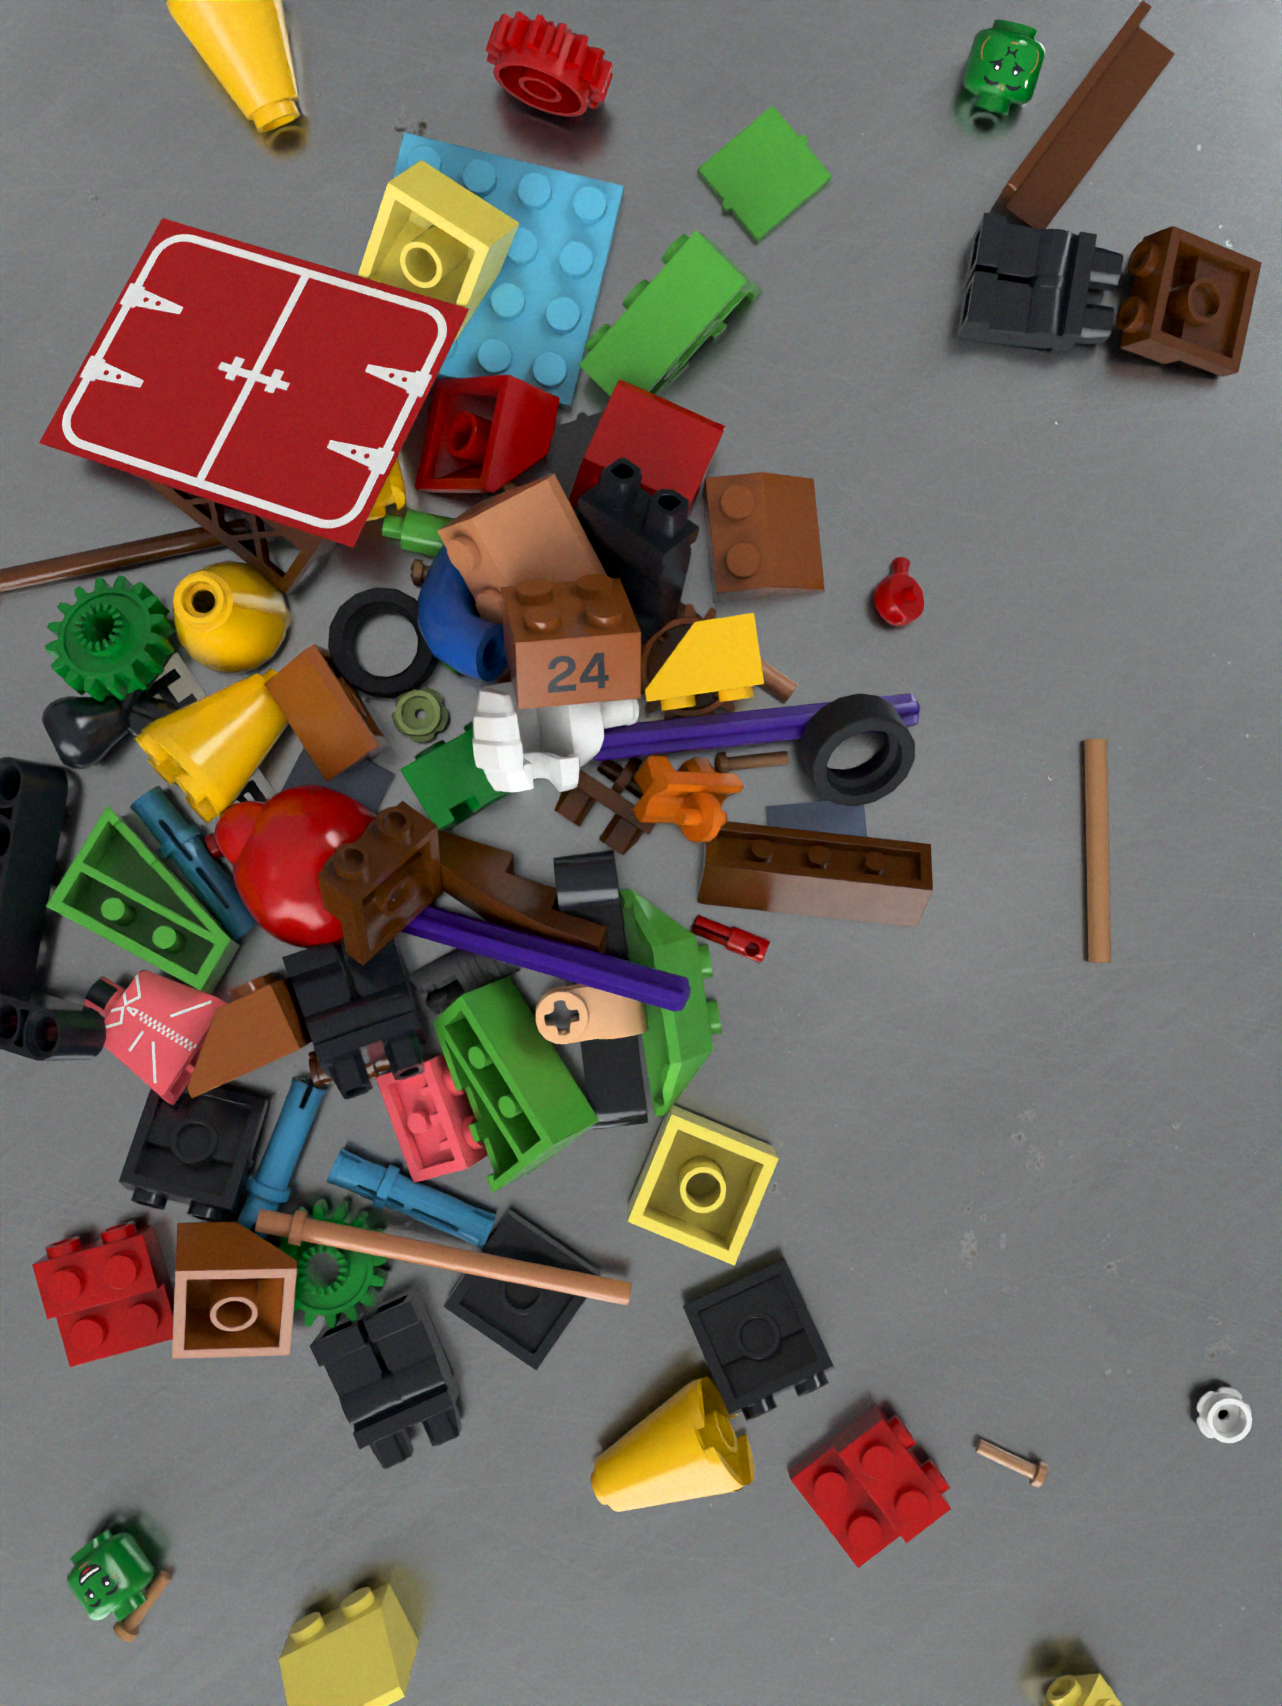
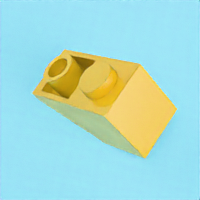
[645,613,764,711]

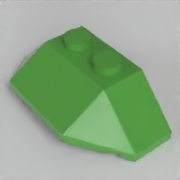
[619,887,722,1117]

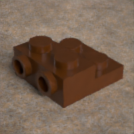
[1116,226,1262,377]
[317,801,443,966]

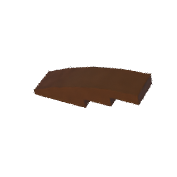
[438,831,607,955]

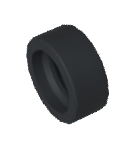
[328,587,438,698]
[800,693,915,806]

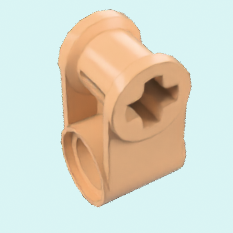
[535,984,649,1044]

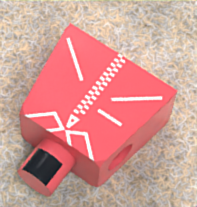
[84,970,227,1106]

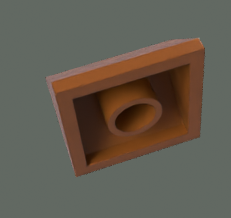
[264,644,391,782]

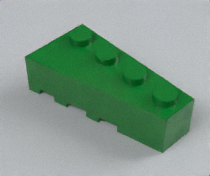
[400,712,640,831]

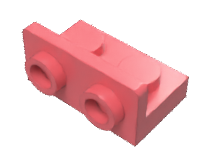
[376,1052,488,1183]

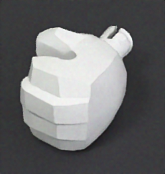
[472,682,639,792]

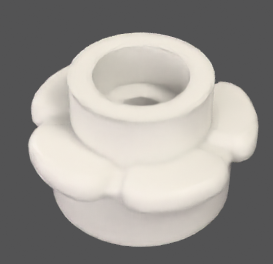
[1196,1387,1252,1443]

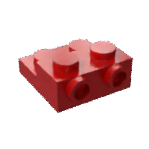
[32,1221,174,1367]
[788,1405,951,1568]

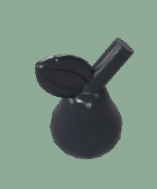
[41,689,178,769]

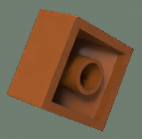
[702,472,825,603]
[187,972,312,1098]
[172,1222,297,1359]

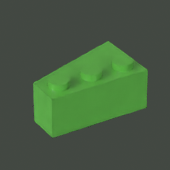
[579,230,763,397]
[46,806,240,994]
[432,976,600,1193]

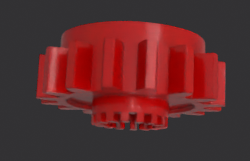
[485,12,613,117]

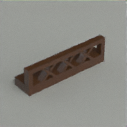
[141,477,337,594]

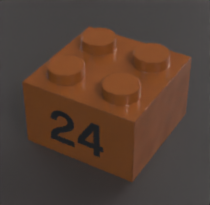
[501,574,641,709]

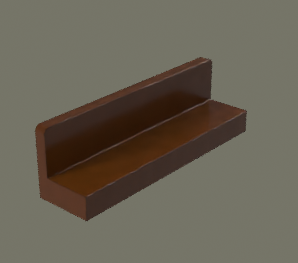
[992,0,1175,229]
[697,821,933,927]

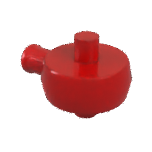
[874,557,924,626]

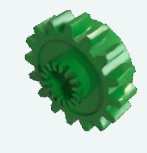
[45,575,176,702]
[269,1199,389,1329]

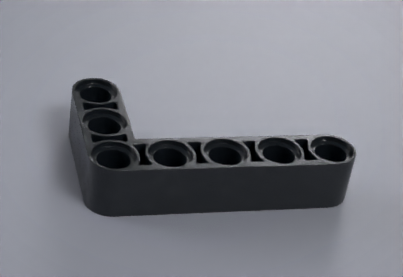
[0,757,106,1061]
[553,850,648,1130]

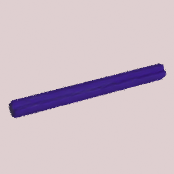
[593,693,920,761]
[400,905,691,1012]

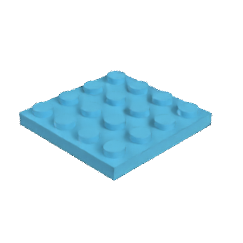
[393,132,624,411]

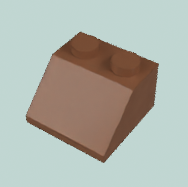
[437,474,607,625]

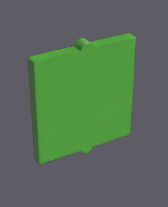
[698,105,832,243]

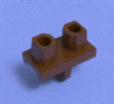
[554,757,656,855]

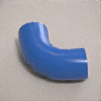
[417,545,507,682]

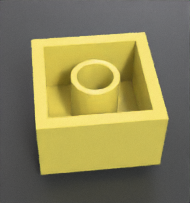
[627,1105,779,1266]

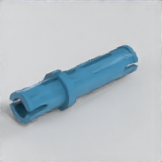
[130,786,259,941]
[237,1076,327,1240]
[327,1148,496,1249]

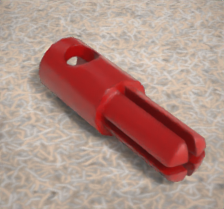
[691,915,770,963]

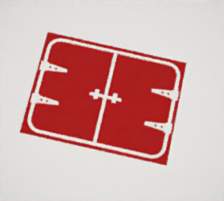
[39,218,469,548]

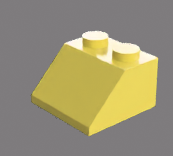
[358,160,519,342]
[279,1582,419,1706]

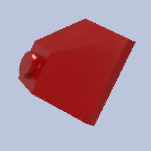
[414,375,560,493]

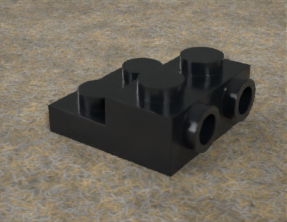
[119,1085,268,1222]
[683,1259,835,1421]

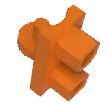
[632,755,744,842]

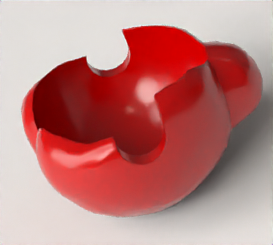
[214,784,377,949]

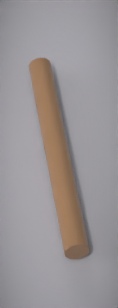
[1084,739,1111,963]

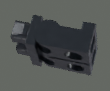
[958,213,1123,353]
[576,458,700,644]
[282,937,427,1100]
[310,1288,462,1469]

